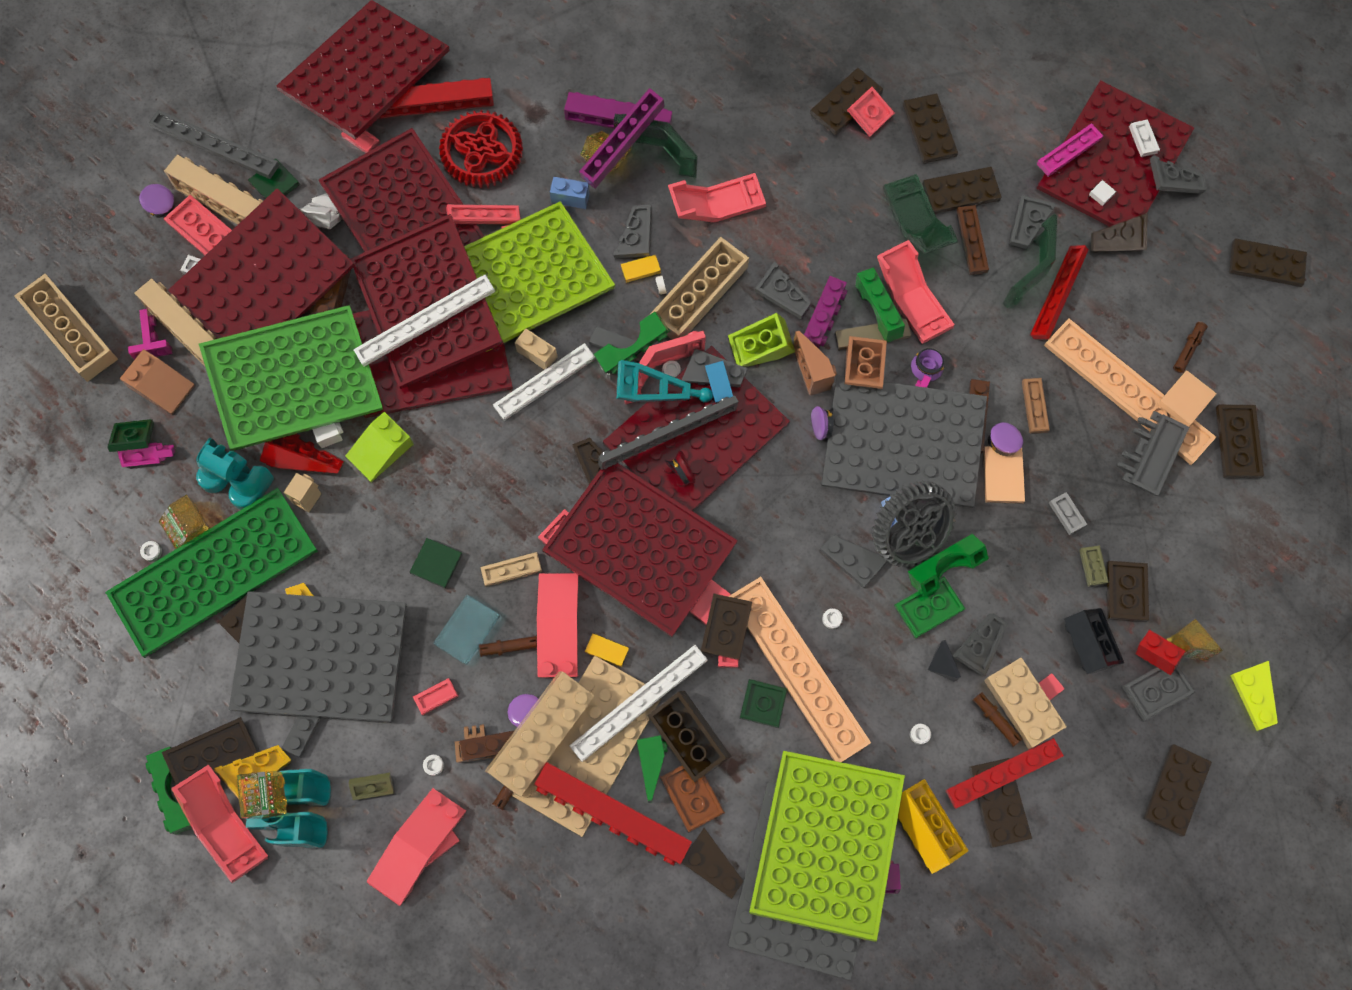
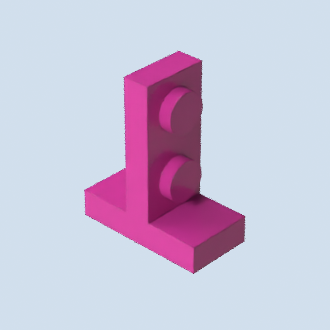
[128,309,172,360]

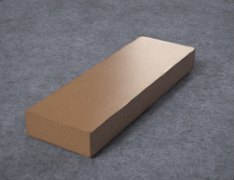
[1022,378,1050,434]

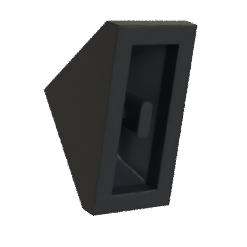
[928,640,961,682]

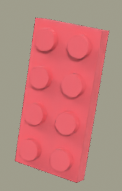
[164,195,232,256]

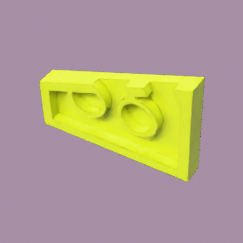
[1230,661,1278,731]

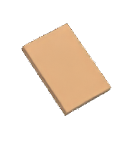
[1158,370,1217,427]
[983,446,1025,503]

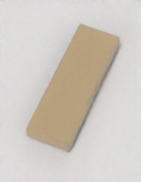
[480,552,542,587]

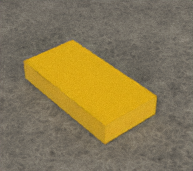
[621,255,661,283]
[585,633,629,667]

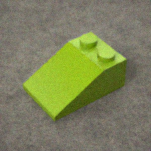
[728,313,795,367]
[345,412,414,482]

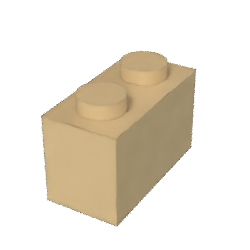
[515,329,557,370]
[284,473,322,513]

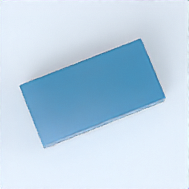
[705,361,733,402]

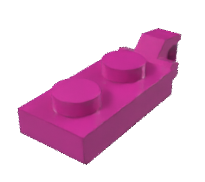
[117,443,175,467]

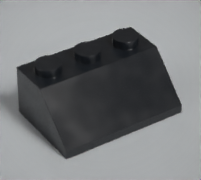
[1064,608,1124,674]

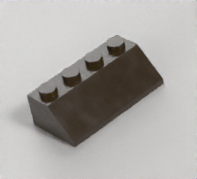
[647,691,732,782]

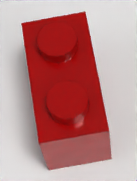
[1136,630,1185,675]

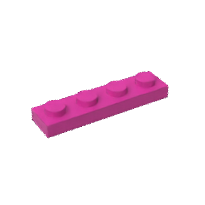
[1037,123,1103,177]

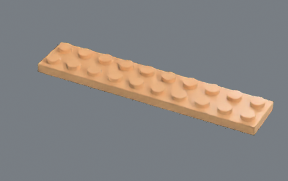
[1044,318,1216,465]
[728,577,871,762]

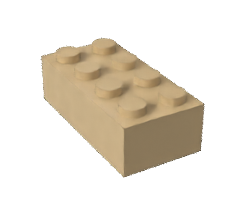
[984,657,1067,750]

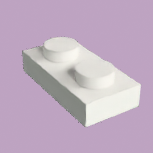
[1129,120,1160,157]

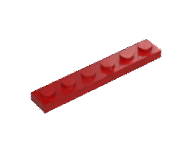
[1030,245,1089,339]
[945,738,1064,809]

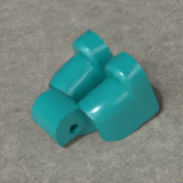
[196,438,274,510]
[246,769,331,848]

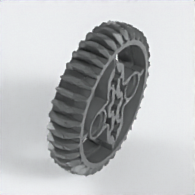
[871,480,957,568]

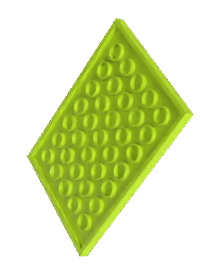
[465,201,615,352]
[749,751,905,942]

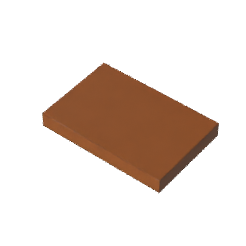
[660,766,725,833]

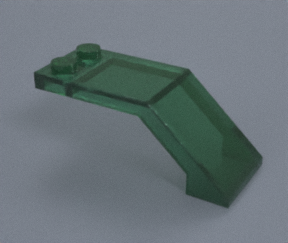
[614,114,698,178]
[883,174,958,254]
[1003,213,1057,308]

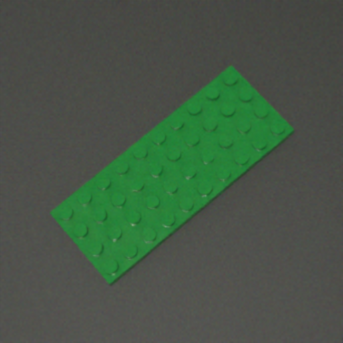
[105,488,318,658]

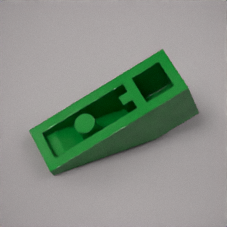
[637,735,668,803]

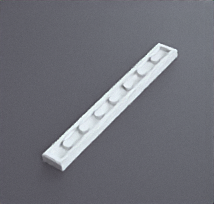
[353,275,495,367]
[569,645,708,762]

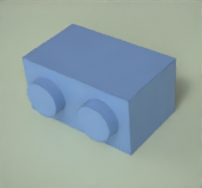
[550,177,590,209]

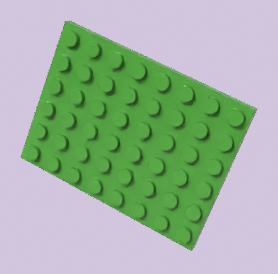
[199,305,383,451]

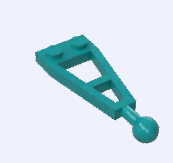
[616,360,713,403]

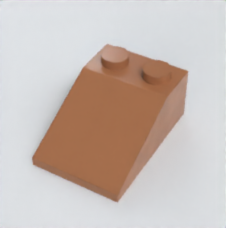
[793,331,837,396]
[845,336,887,389]
[120,349,195,415]

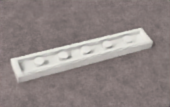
[493,343,596,421]

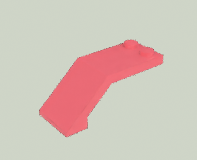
[668,173,766,222]
[877,240,955,344]
[624,331,706,405]
[537,573,579,677]
[171,765,268,883]
[367,788,466,906]

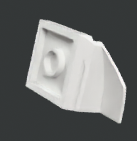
[299,194,343,229]

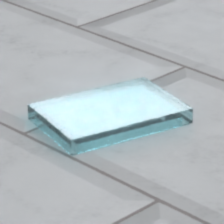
[433,595,500,665]

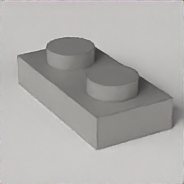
[1049,492,1087,535]

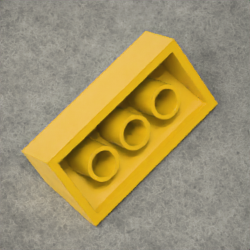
[898,779,969,874]

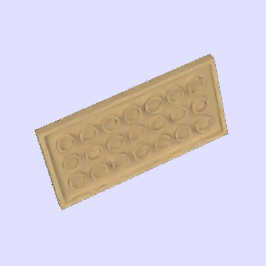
[512,656,663,837]

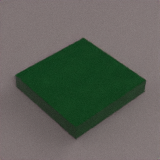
[248,159,300,199]
[107,419,154,452]
[410,538,462,589]
[739,679,787,728]

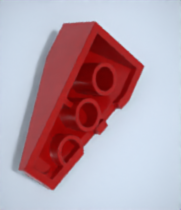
[260,434,344,473]

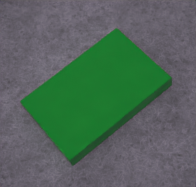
[894,576,965,639]

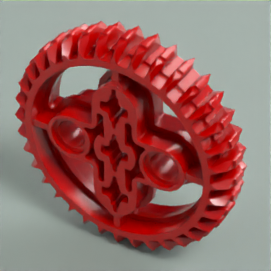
[439,110,523,188]

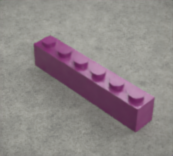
[579,88,665,189]
[564,92,672,139]

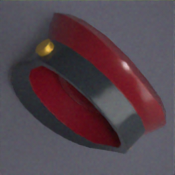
[665,451,696,485]

